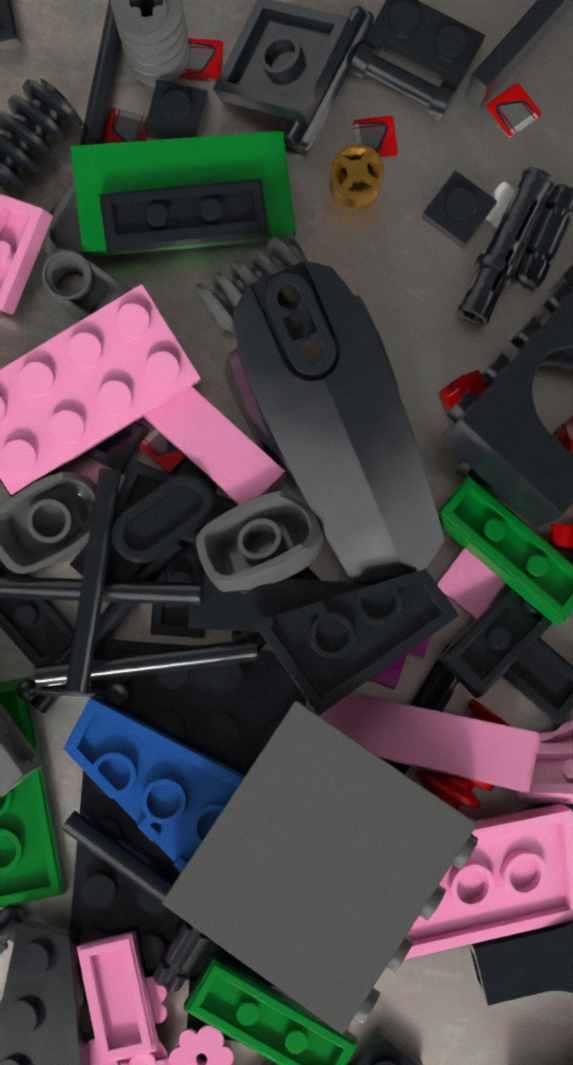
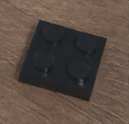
[213,0,355,125]

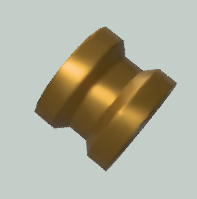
[329,144,384,211]

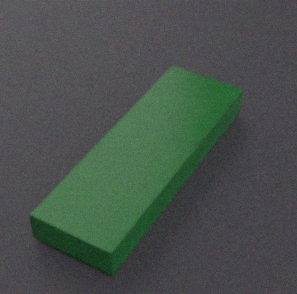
[437,475,573,626]
[184,954,359,1065]

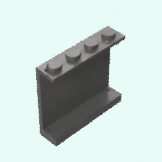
[162,701,479,1035]

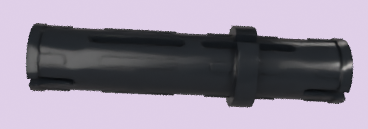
[457,167,555,325]

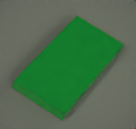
[71,131,296,257]
[0,676,68,907]

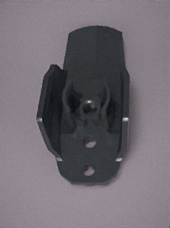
[225,261,445,586]

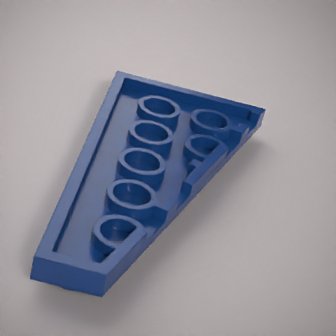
[63,696,245,873]

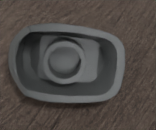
[0,471,97,574]
[196,491,324,592]

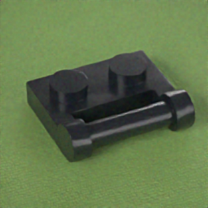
[349,0,486,120]

